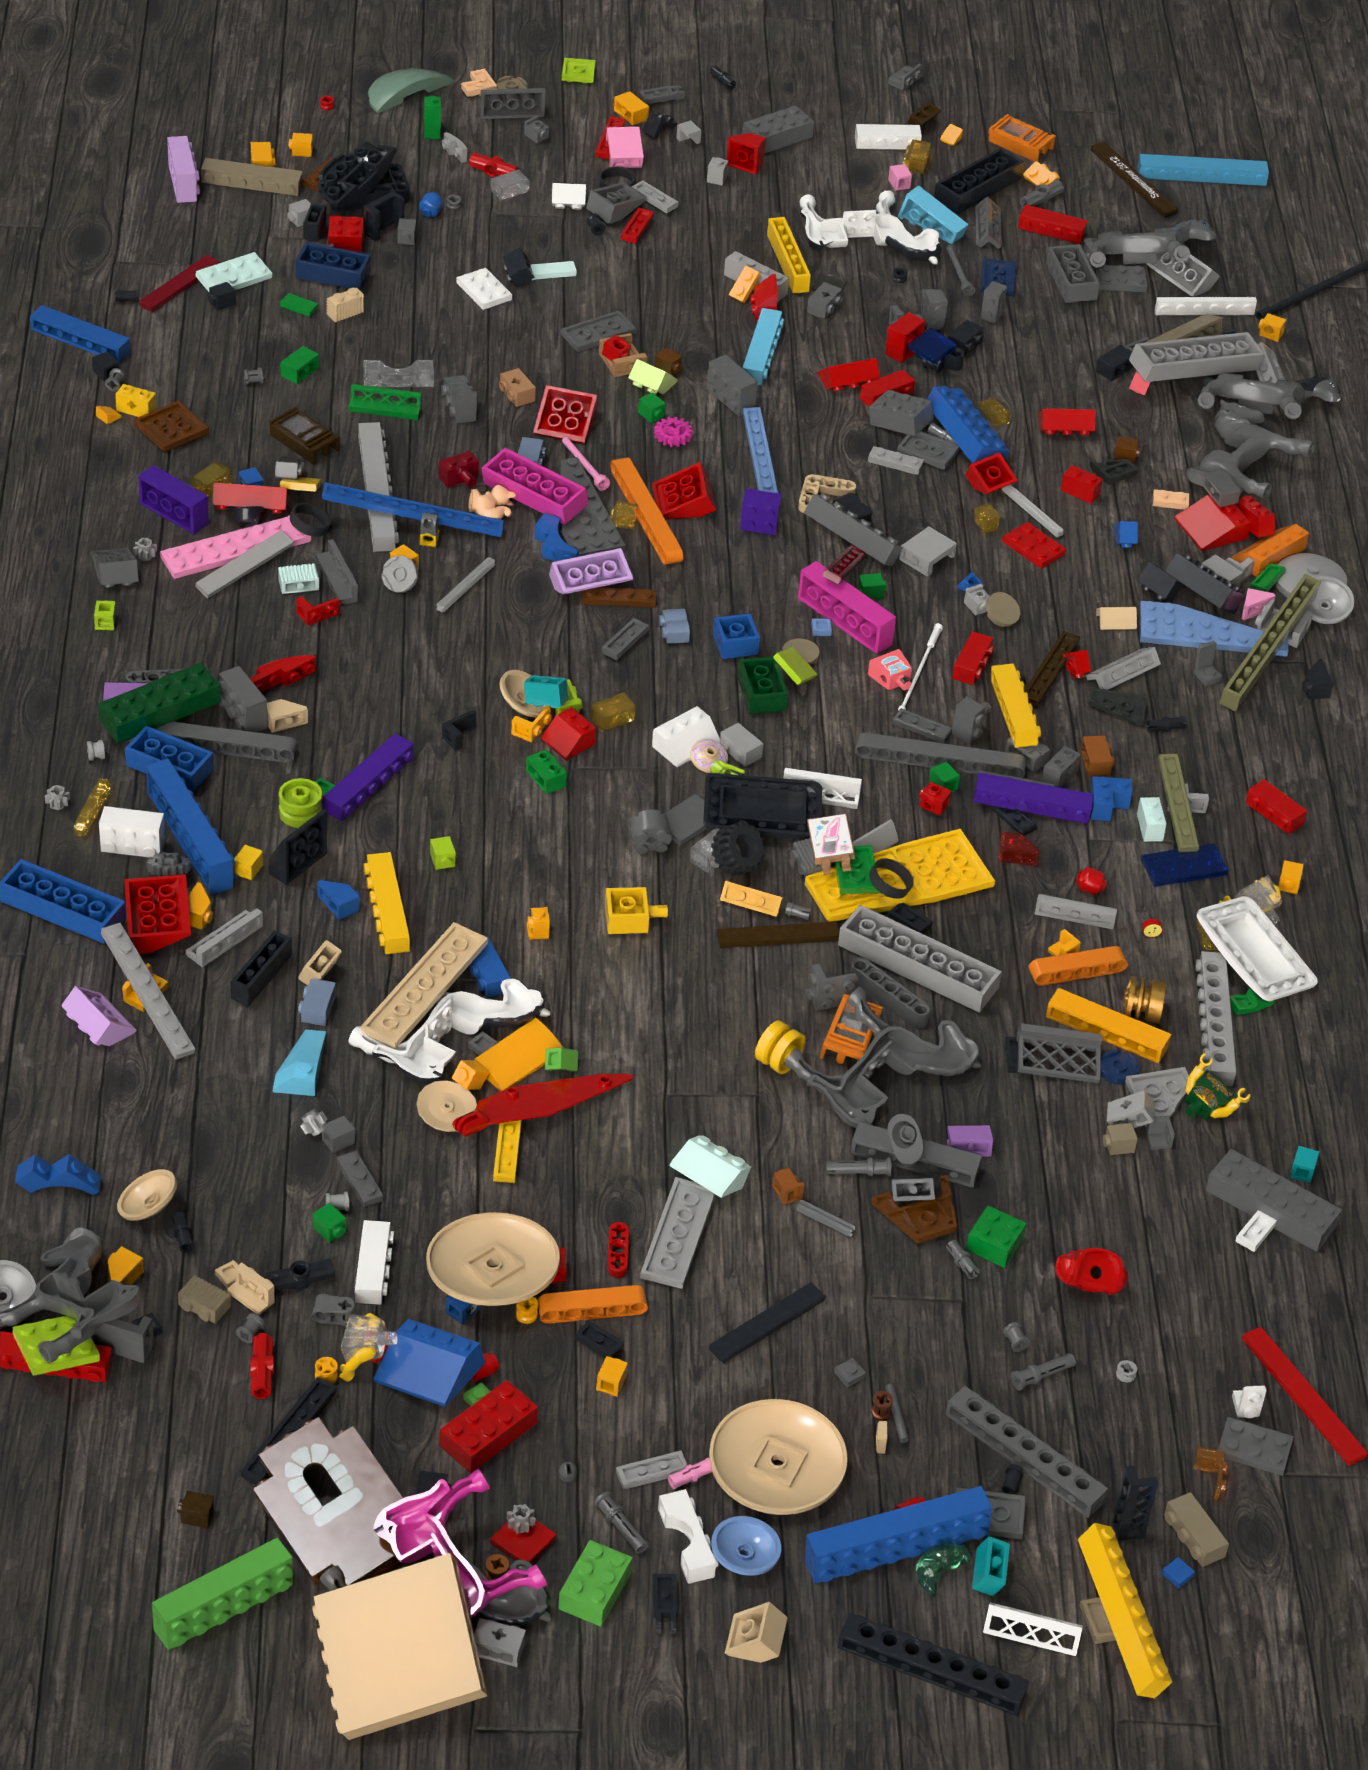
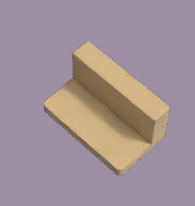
[1096,607,1137,630]

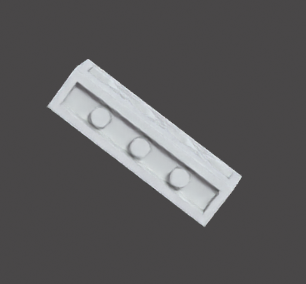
[783,768,862,809]
[983,1602,1083,1656]

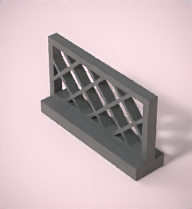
[1017,1023,1102,1083]

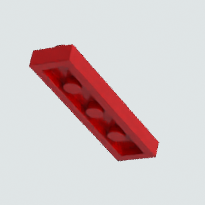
[595,116,626,159]

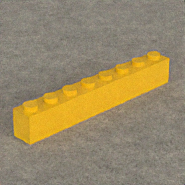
[1078,1523,1172,1699]

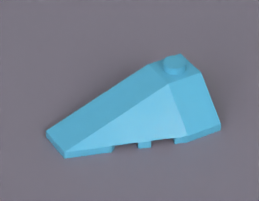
[273,1030,326,1096]

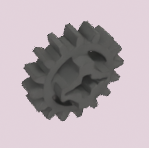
[147,852,191,877]

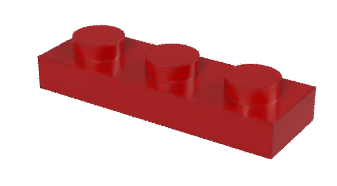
[620,208,654,244]

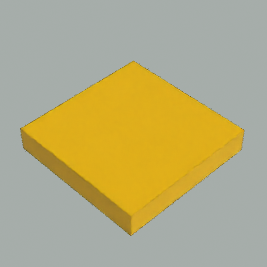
[280,477,321,492]

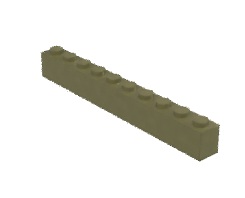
[1219,574,1321,712]

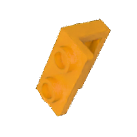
[1023,161,1060,186]

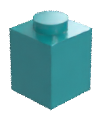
[1290,1146,1319,1183]

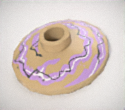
[690,739,728,773]

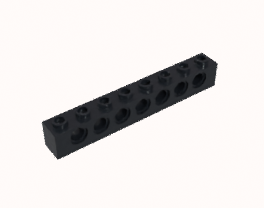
[837,1613,1029,1716]

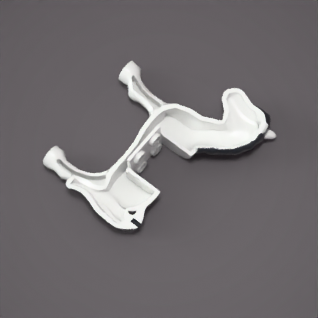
[799,191,942,264]
[349,979,550,1085]

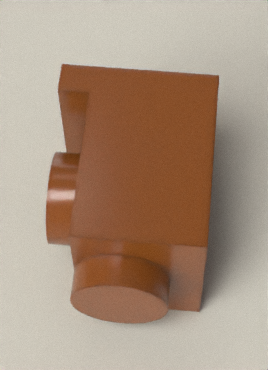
[772,1168,804,1205]

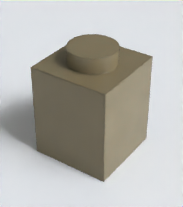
[1103,1123,1137,1155]

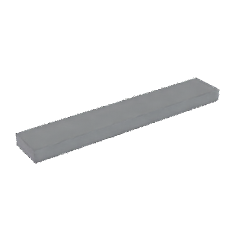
[195,530,293,599]

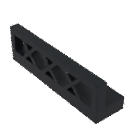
[1112,1466,1158,1541]

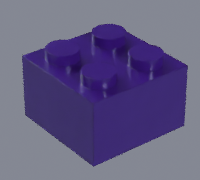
[740,488,782,535]

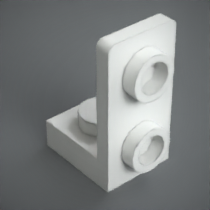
[1232,1386,1266,1418]

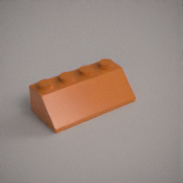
[1232,524,1309,577]

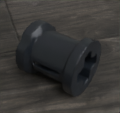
[587,213,606,235]

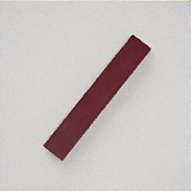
[139,255,220,312]
[822,545,867,584]

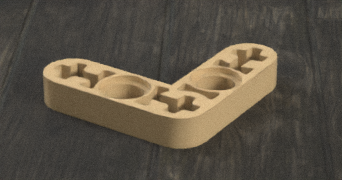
[798,474,856,513]

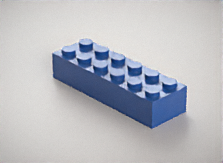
[927,386,1010,463]
[0,859,126,944]

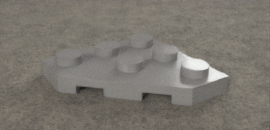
[1125,1067,1189,1126]

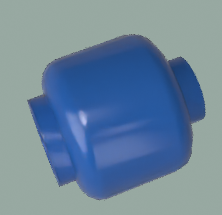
[419,192,443,217]

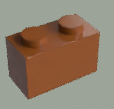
[1080,735,1115,776]

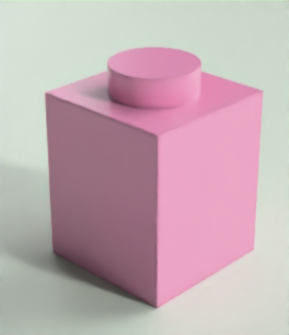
[888,164,912,191]

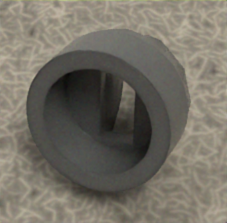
[559,1462,577,1482]

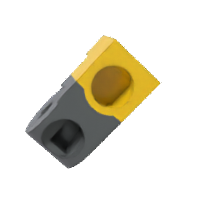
[420,512,439,547]

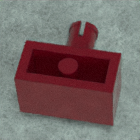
[438,451,479,488]

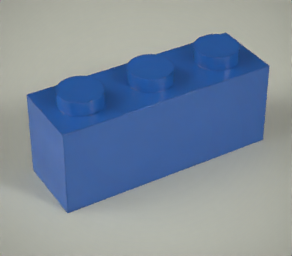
[469,936,510,998]

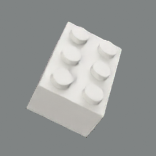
[99,806,165,857]

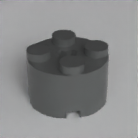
[629,809,671,854]

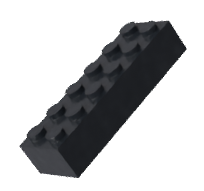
[934,148,1025,214]

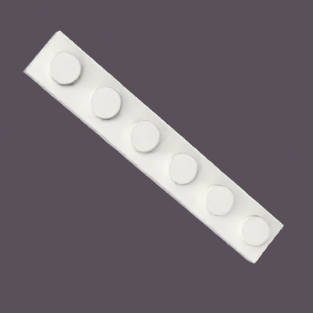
[1155,297,1257,315]

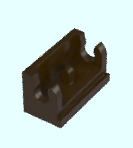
[907,102,941,129]

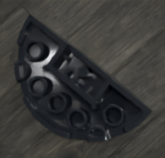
[318,145,397,207]

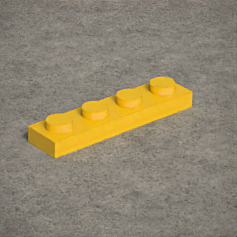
[493,1120,522,1183]

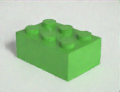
[559,1540,633,1627]

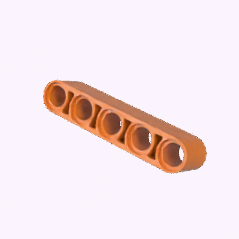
[1028,946,1128,986]
[537,1285,648,1323]

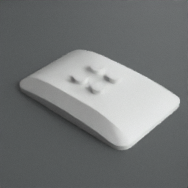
[1197,896,1318,1001]

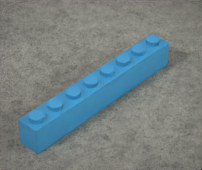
[1137,154,1269,186]

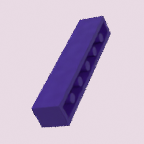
[323,734,414,821]
[973,772,1093,824]

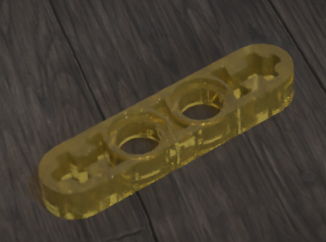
[74,778,111,837]

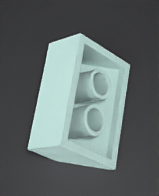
[670,1135,751,1197]

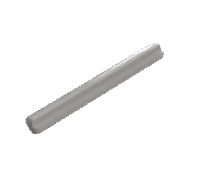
[1002,485,1064,538]
[436,557,495,613]

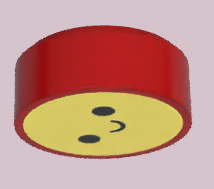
[1142,919,1163,938]

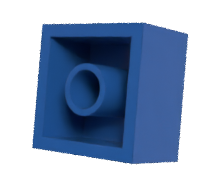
[713,614,760,659]

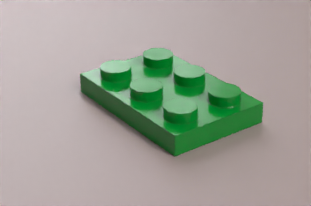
[834,845,879,894]

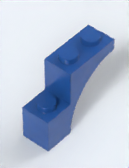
[534,513,579,562]
[15,1154,102,1196]

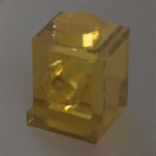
[974,503,1000,534]

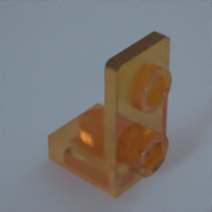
[1193,1447,1228,1501]

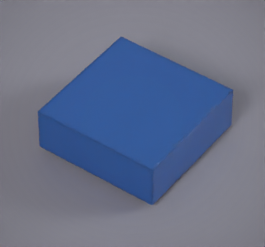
[1161,1557,1195,1589]

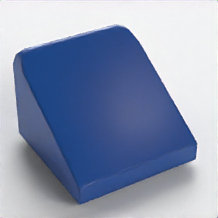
[957,571,984,591]

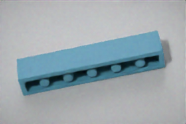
[743,308,784,385]

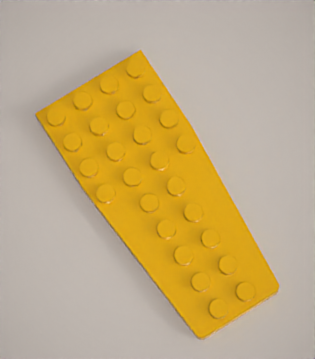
[805,829,995,922]

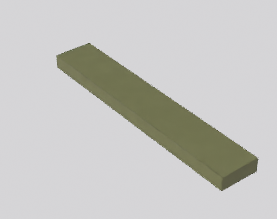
[1158,754,1199,852]

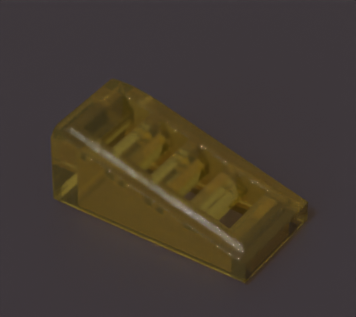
[978,398,1009,427]

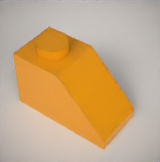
[188,882,213,930]
[108,1246,144,1285]

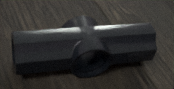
[265,1258,335,1291]

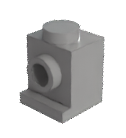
[964,584,990,616]

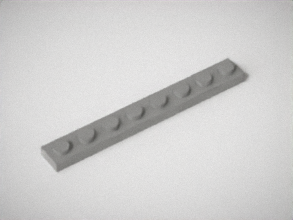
[101,923,195,1060]

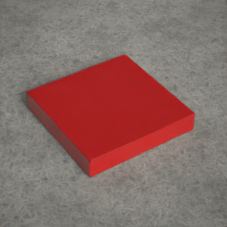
[490,1520,557,1564]

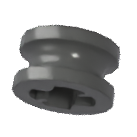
[446,194,461,209]

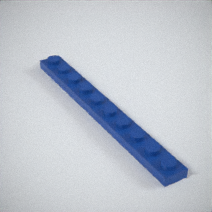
[322,482,504,537]

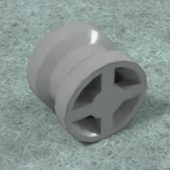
[87,740,105,761]

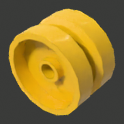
[755,1020,806,1074]

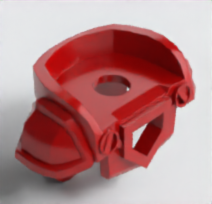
[1055,1248,1128,1295]

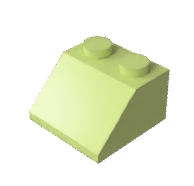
[628,359,678,395]

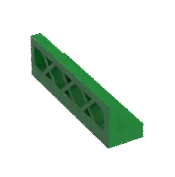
[348,384,421,420]

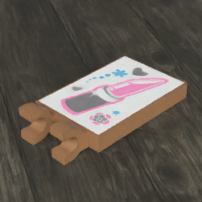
[807,814,855,875]

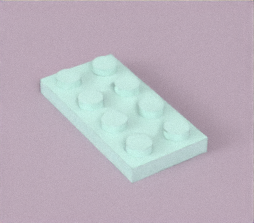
[196,252,272,292]

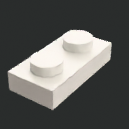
[1235,1210,1277,1252]

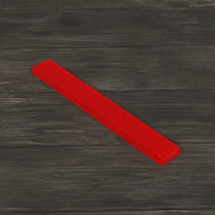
[1242,1326,1368,1466]

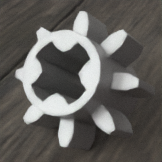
[134,538,157,561]
[45,785,70,810]
[300,1109,328,1136]
[507,1504,536,1534]

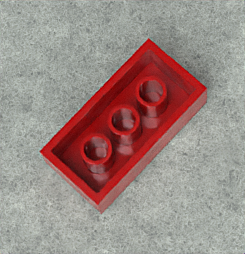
[439,1380,538,1474]

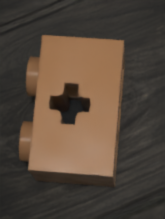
[499,368,536,407]

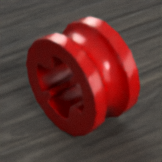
[320,96,334,110]

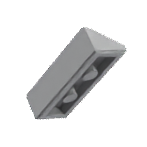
[852,819,898,854]

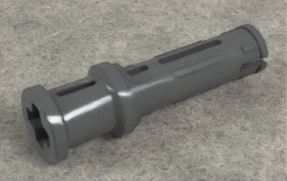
[826,1157,891,1176]
[1011,1353,1076,1391]
[594,1491,648,1554]

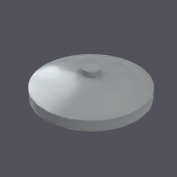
[1275,553,1347,598]

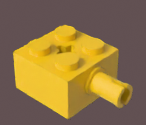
[605,887,668,934]

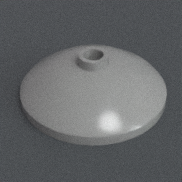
[1306,576,1354,624]
[0,1260,36,1328]

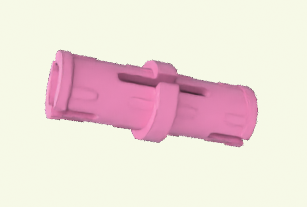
[668,1458,712,1490]

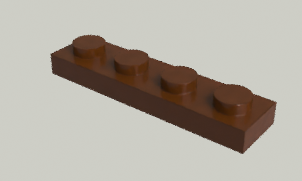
[581,587,656,608]

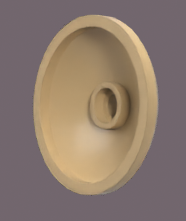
[500,670,546,717]
[117,1169,177,1221]

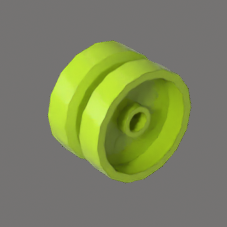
[279,778,323,828]

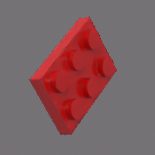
[1002,522,1067,569]

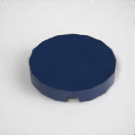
[1100,1050,1140,1085]

